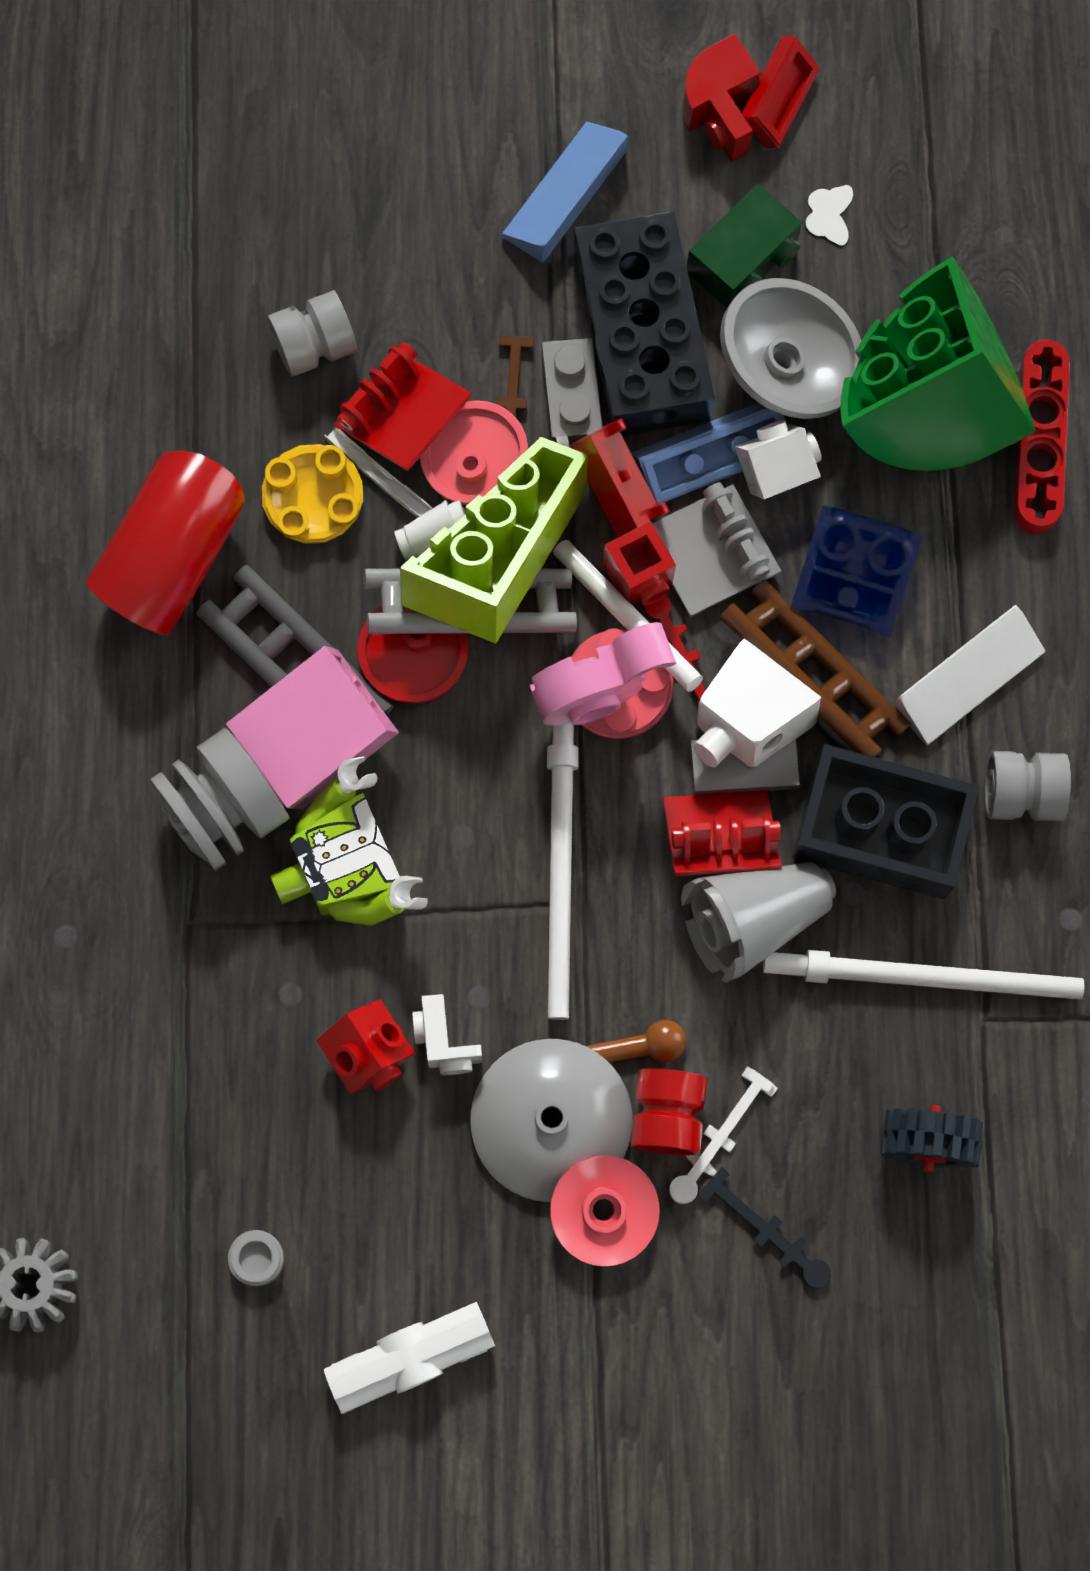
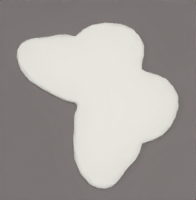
[806,185,853,245]

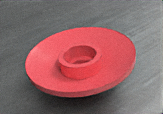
[550,1155,660,1266]

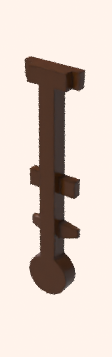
[496,335,534,432]

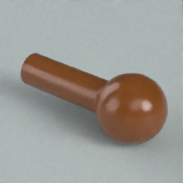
[586,1020,687,1063]

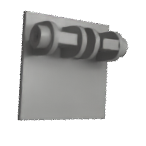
[652,482,781,617]

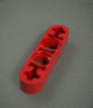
[1013,339,1070,534]

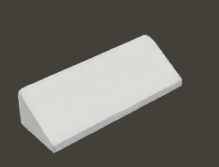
[894,605,1045,746]

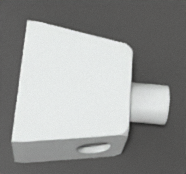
[693,639,821,768]

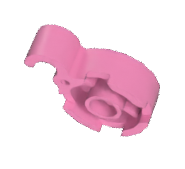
[530,622,676,726]

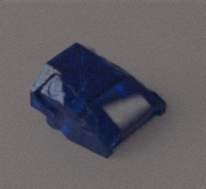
[791,504,922,637]

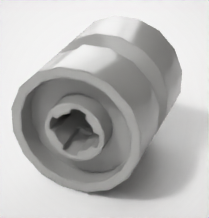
[267,290,358,377]
[985,751,1071,822]

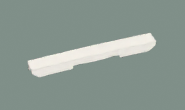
[324,427,433,518]

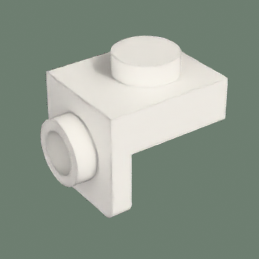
[413,994,482,1075]

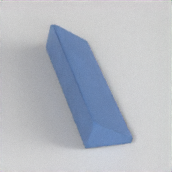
[502,121,628,263]
[631,402,785,504]

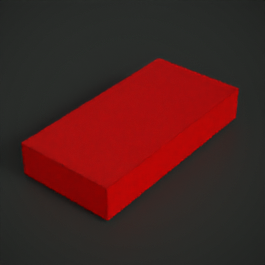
[742,36,820,148]

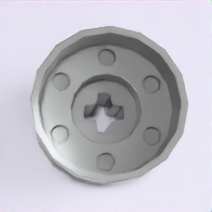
[150,727,290,871]

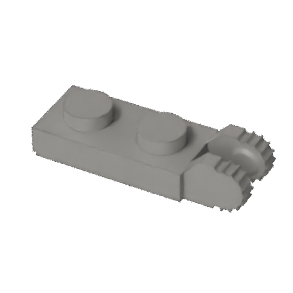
[542,338,602,447]

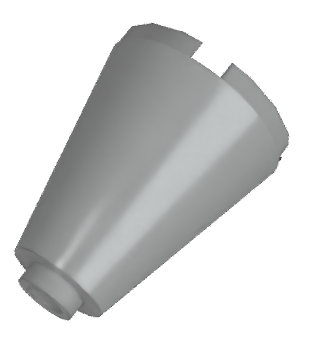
[681,862,836,982]

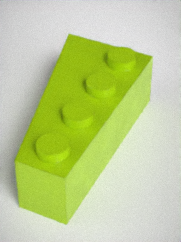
[400,437,588,644]

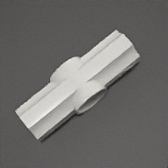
[323,1302,495,1414]

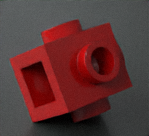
[316,999,415,1094]

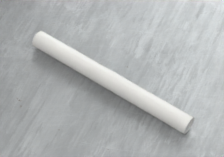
[553,540,703,692]

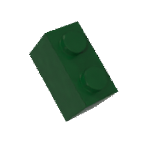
[686,184,802,308]

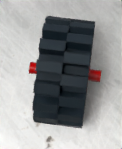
[880,1105,984,1172]

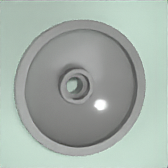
[720,278,861,419]
[471,1039,633,1202]

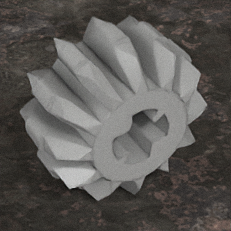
[0,1238,78,1333]

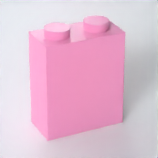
[226,646,399,809]

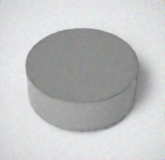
[228,1230,284,1287]

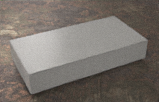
[690,739,800,795]

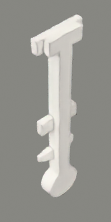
[669,1066,778,1204]

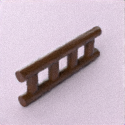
[719,579,912,758]

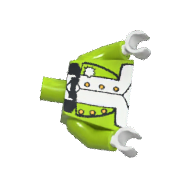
[270,757,428,926]

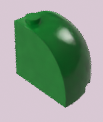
[841,256,1036,471]

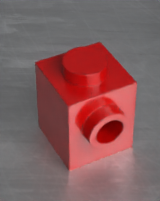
[602,521,676,606]

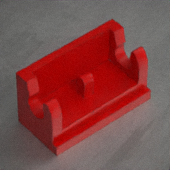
[569,419,669,537]

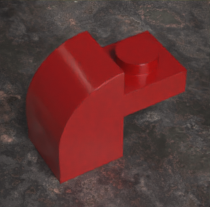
[682,33,761,162]

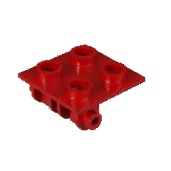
[334,342,472,471]
[663,790,782,877]

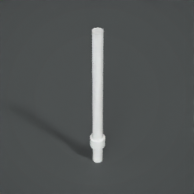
[547,723,579,1020]
[763,950,1084,999]

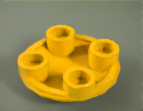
[262,444,363,544]

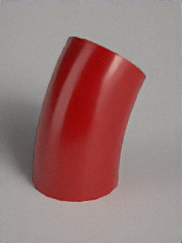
[85,450,245,635]

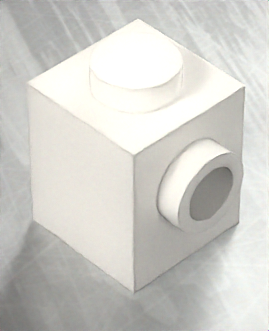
[734,420,821,499]

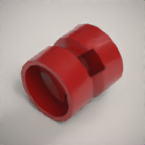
[630,1069,708,1156]

